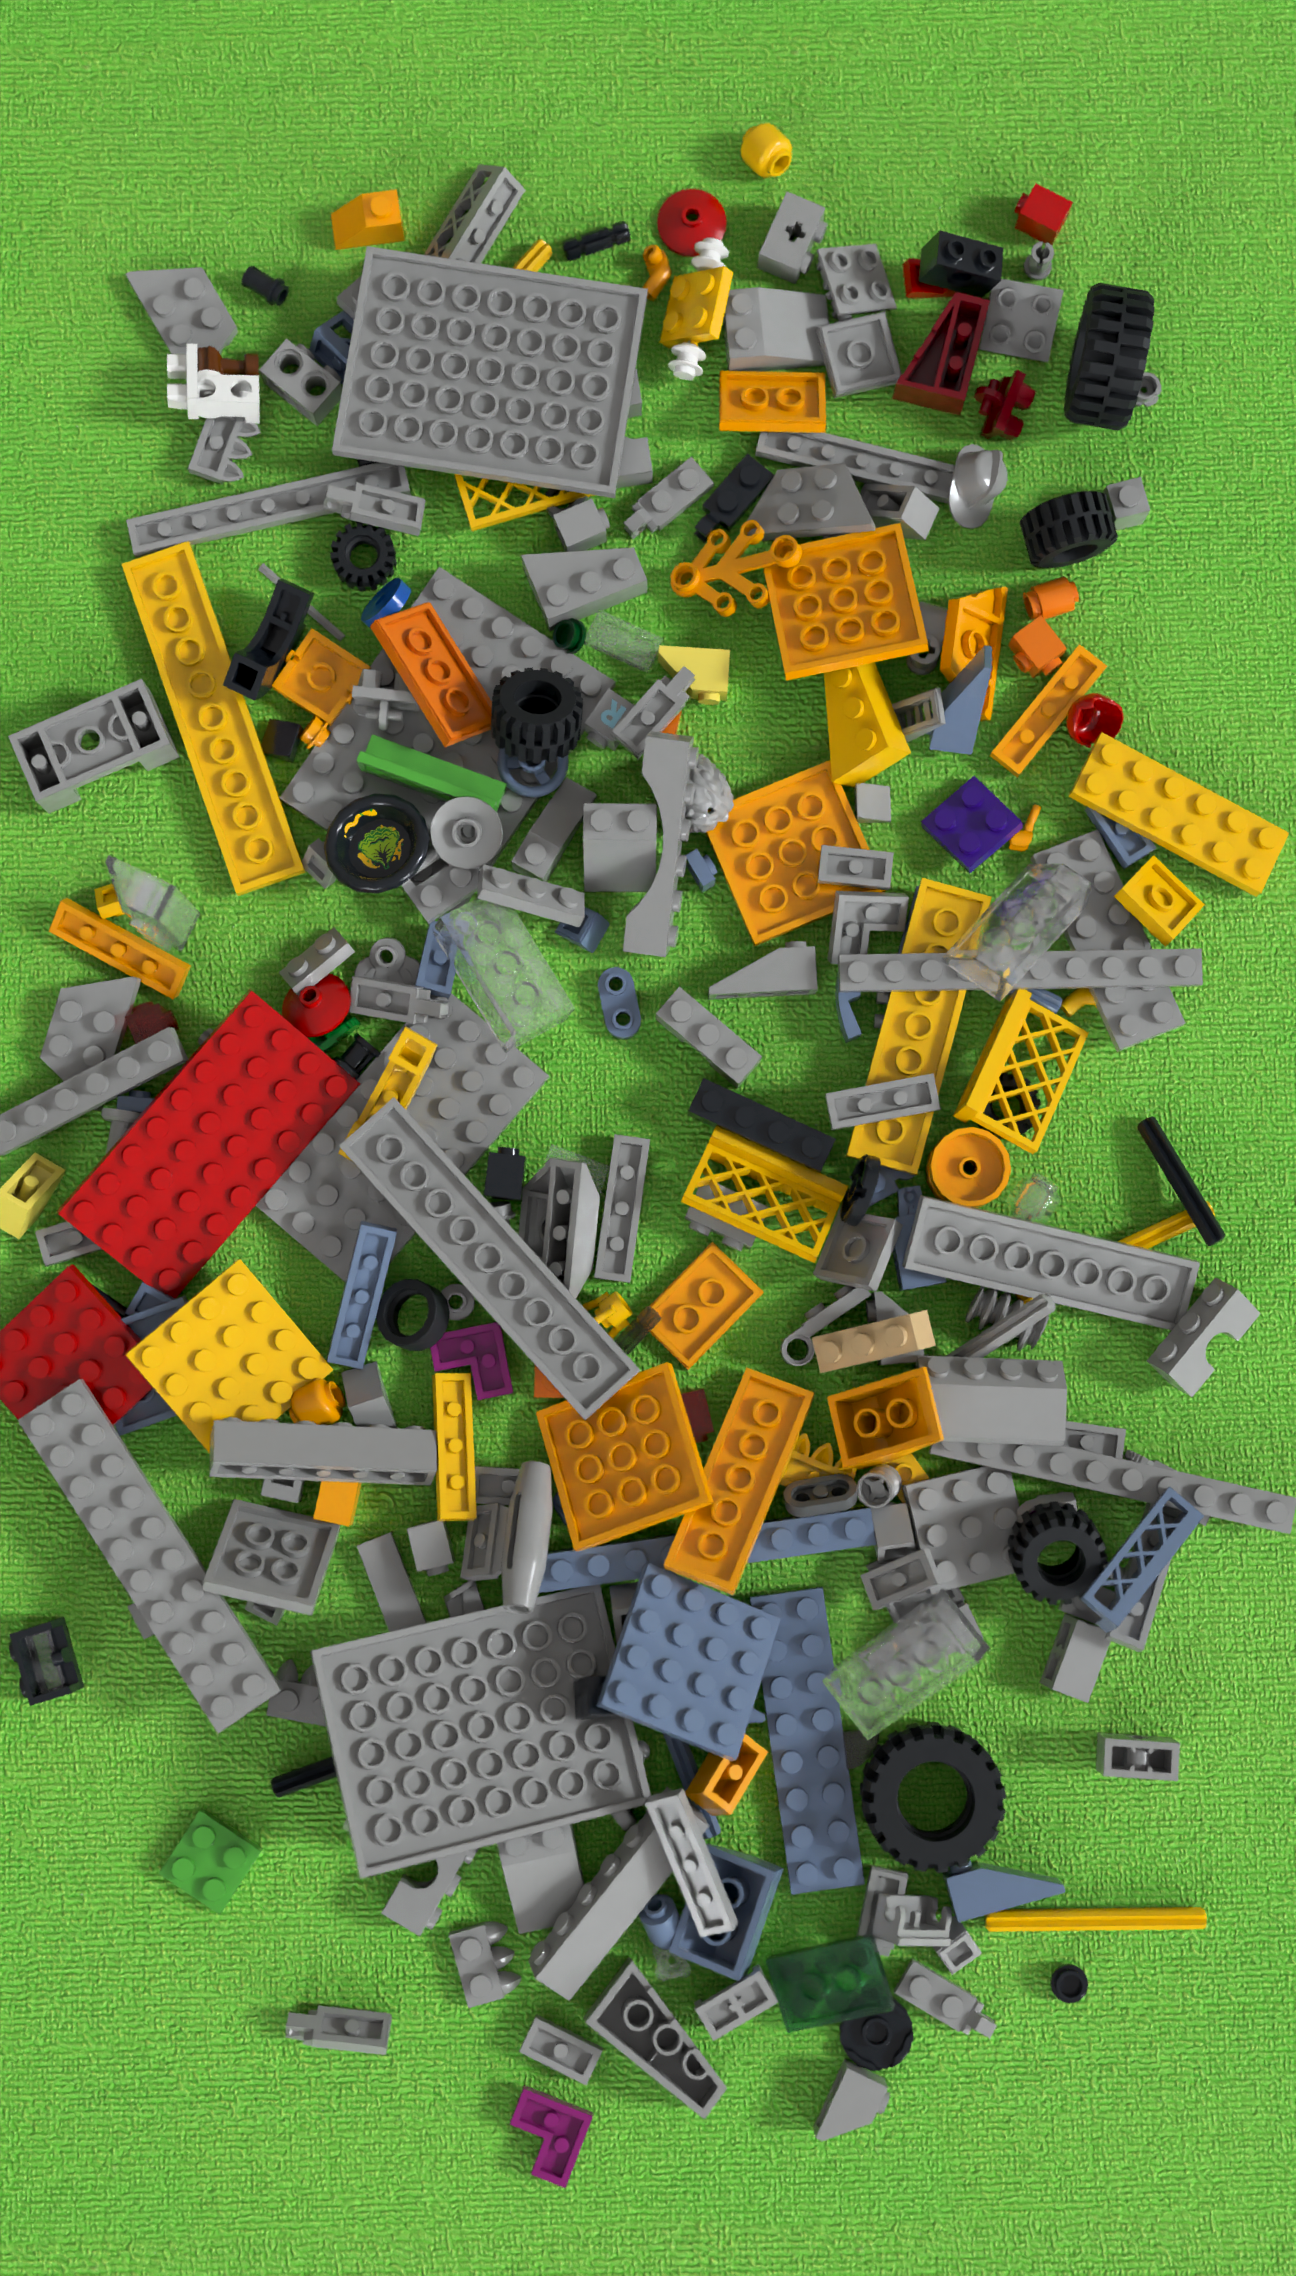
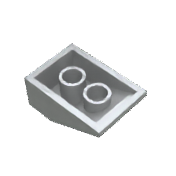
[723,287,829,371]
[497,1824,585,1934]

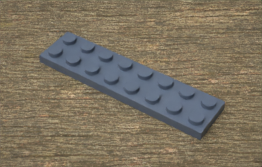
[750,1587,865,1895]

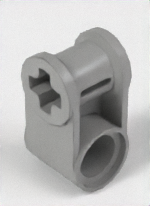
[906,601,948,675]

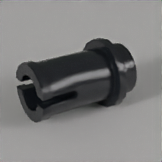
[242,266,289,306]

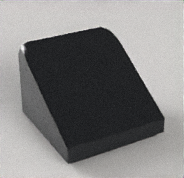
[261,719,304,763]

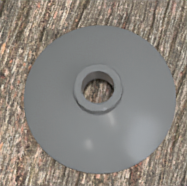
[430,796,503,869]

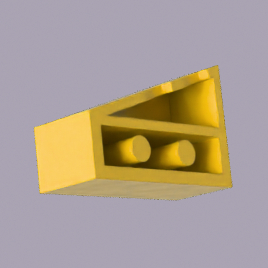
[824,662,911,788]

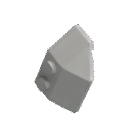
[518,1158,600,1298]

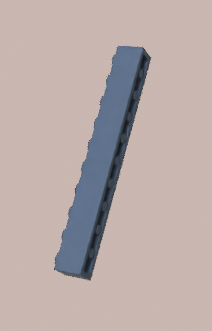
[539,1506,876,1593]

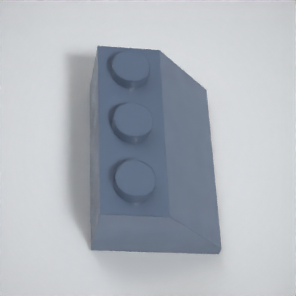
[669,1844,784,1981]

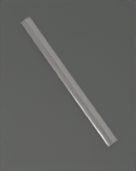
[258,563,345,641]

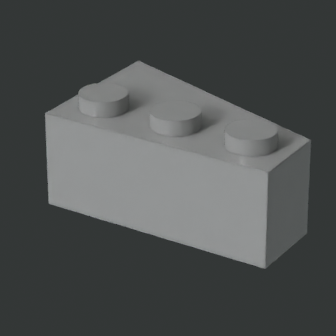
[521,547,647,632]

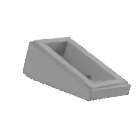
[892,688,946,742]

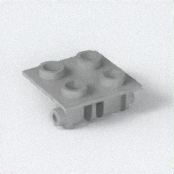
[817,244,897,322]
[979,279,1064,362]

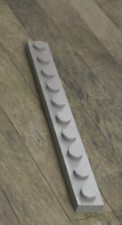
[838,948,1203,993]
[929,1441,1296,1534]

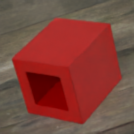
[1014,183,1073,245]

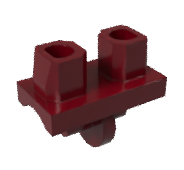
[974,370,1036,440]

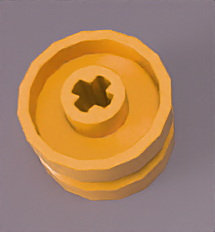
[925,1127,1011,1208]

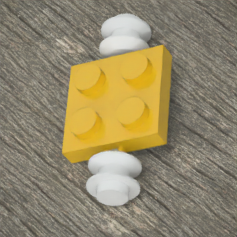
[659,238,733,380]

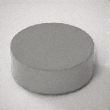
[611,1809,637,1831]

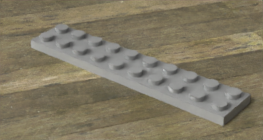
[339,1097,640,1420]
[18,1379,283,1733]

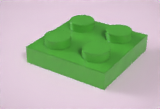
[159,1808,263,1915]

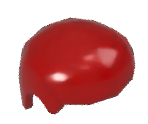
[1066,693,1124,748]

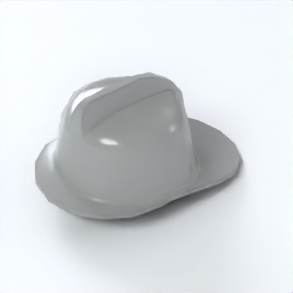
[948,444,1008,529]

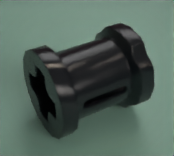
[333,1033,381,1080]

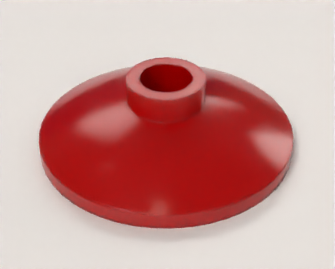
[657,189,727,257]
[282,974,351,1037]

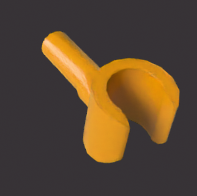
[1009,805,1041,852]

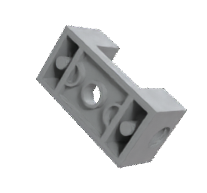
[8,679,180,814]

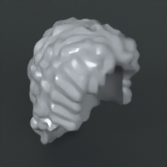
[685,753,734,833]

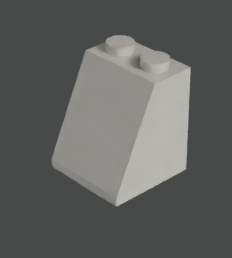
[583,803,657,892]

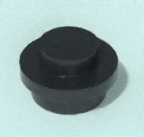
[1050,1964,1088,2003]

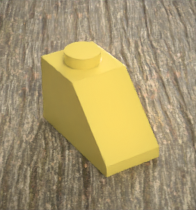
[658,645,730,705]
[0,1152,66,1239]

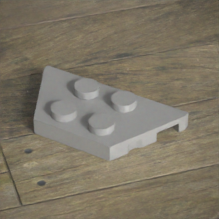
[125,267,238,381]
[747,463,875,541]
[40,977,142,1111]

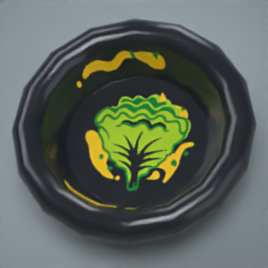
[324,793,430,894]

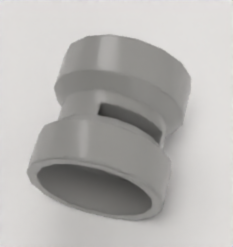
[857,1464,902,1508]

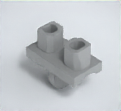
[352,669,420,730]

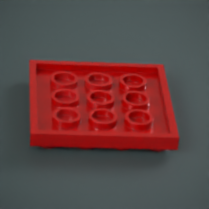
[0,1264,154,1426]

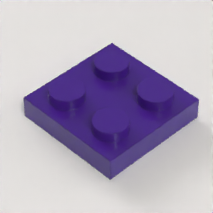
[921,776,1023,874]

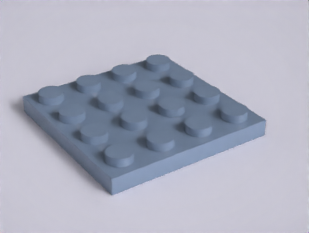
[596,1563,781,1761]

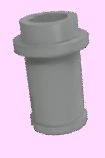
[1024,241,1054,280]

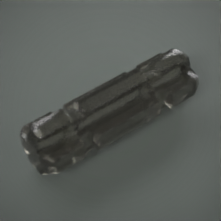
[615,1306,661,1354]

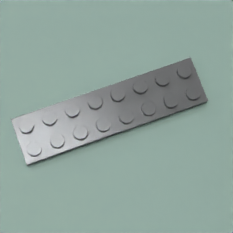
[902,1195,1200,1330]

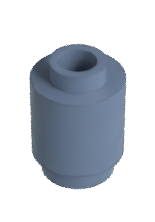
[639,1894,681,1950]

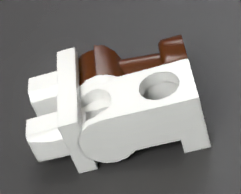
[167,344,260,424]

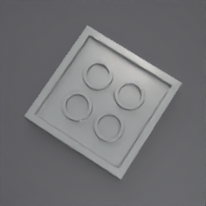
[902,1466,1019,1594]
[202,1499,340,1616]

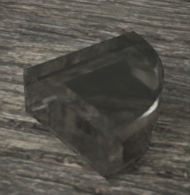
[843,1727,879,1769]

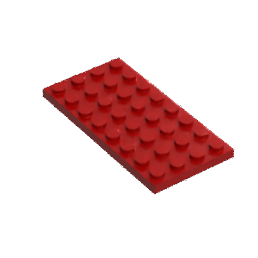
[57,989,360,1298]

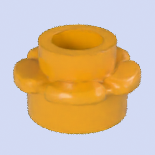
[299,716,331,749]

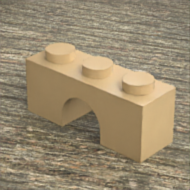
[812,1310,936,1373]

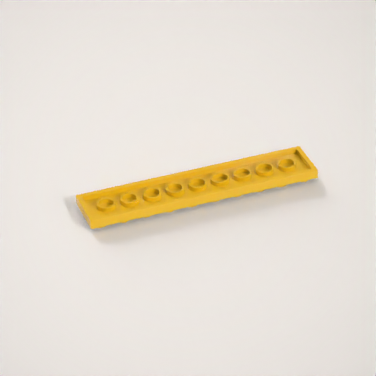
[122,541,306,896]

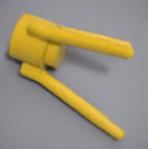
[582,1291,633,1339]

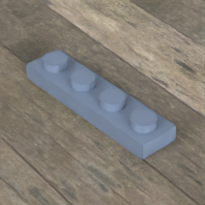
[327,1221,397,1369]

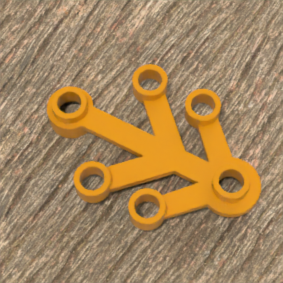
[670,520,802,617]

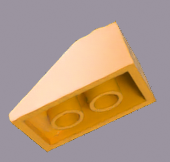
[827,1367,944,1469]

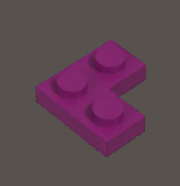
[430,1322,514,1400]
[510,2085,593,2188]

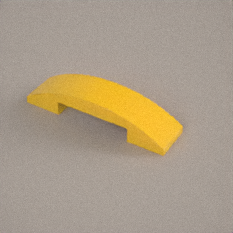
[338,1027,438,1162]

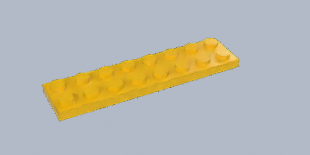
[846,878,992,1175]

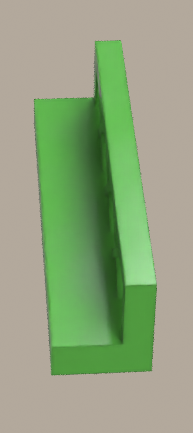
[356,734,507,813]

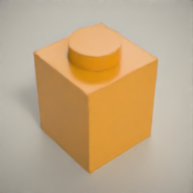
[313,1481,362,1526]

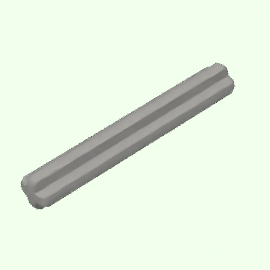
[947,1294,1056,1358]

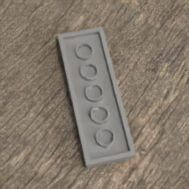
[1031,829,1185,1052]

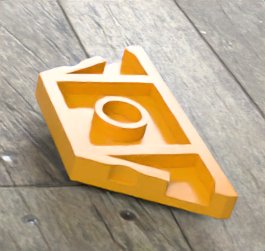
[940,587,1008,721]

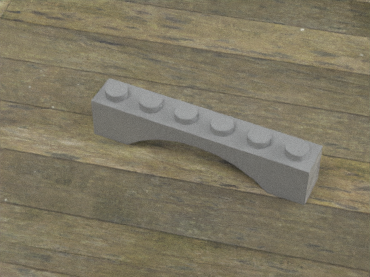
[623,731,699,957]

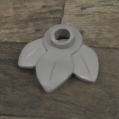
[354,938,420,985]

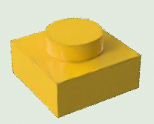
[94,878,136,920]

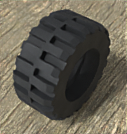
[1064,283,1155,430]
[860,1722,1006,1873]

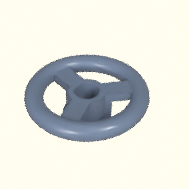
[497,748,569,798]

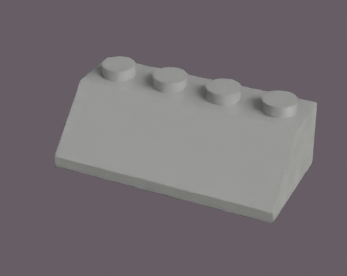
[914,1355,1067,1446]

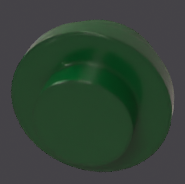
[553,618,586,654]

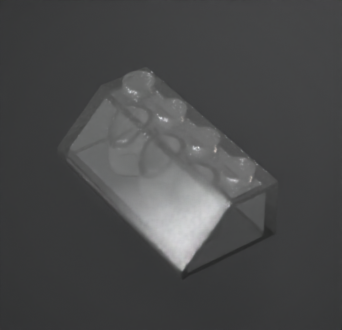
[105,855,201,952]
[942,864,1093,1002]

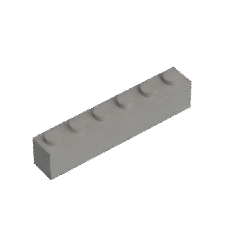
[209,1417,437,1486]
[528,1787,709,2001]

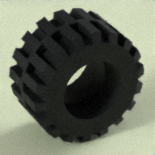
[1020,491,1118,568]
[491,668,583,763]
[1008,1501,1107,1605]

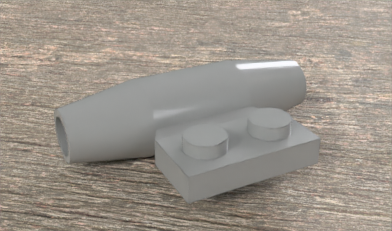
[461,1461,553,1614]

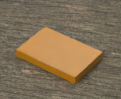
[719,371,826,433]
[636,1242,764,1370]

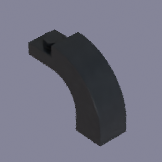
[223,578,315,701]

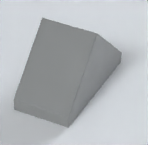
[342,1361,398,1428]

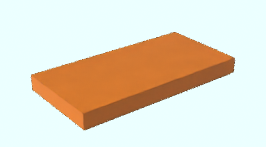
[370,602,492,747]

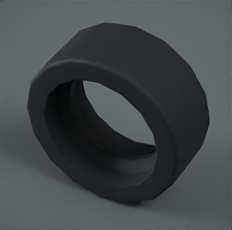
[376,1279,450,1351]

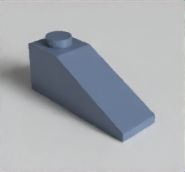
[926,646,992,755]
[942,1859,1066,1922]

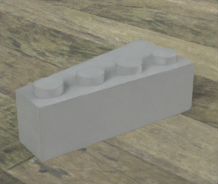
[583,1957,727,2119]

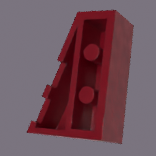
[892,292,990,416]

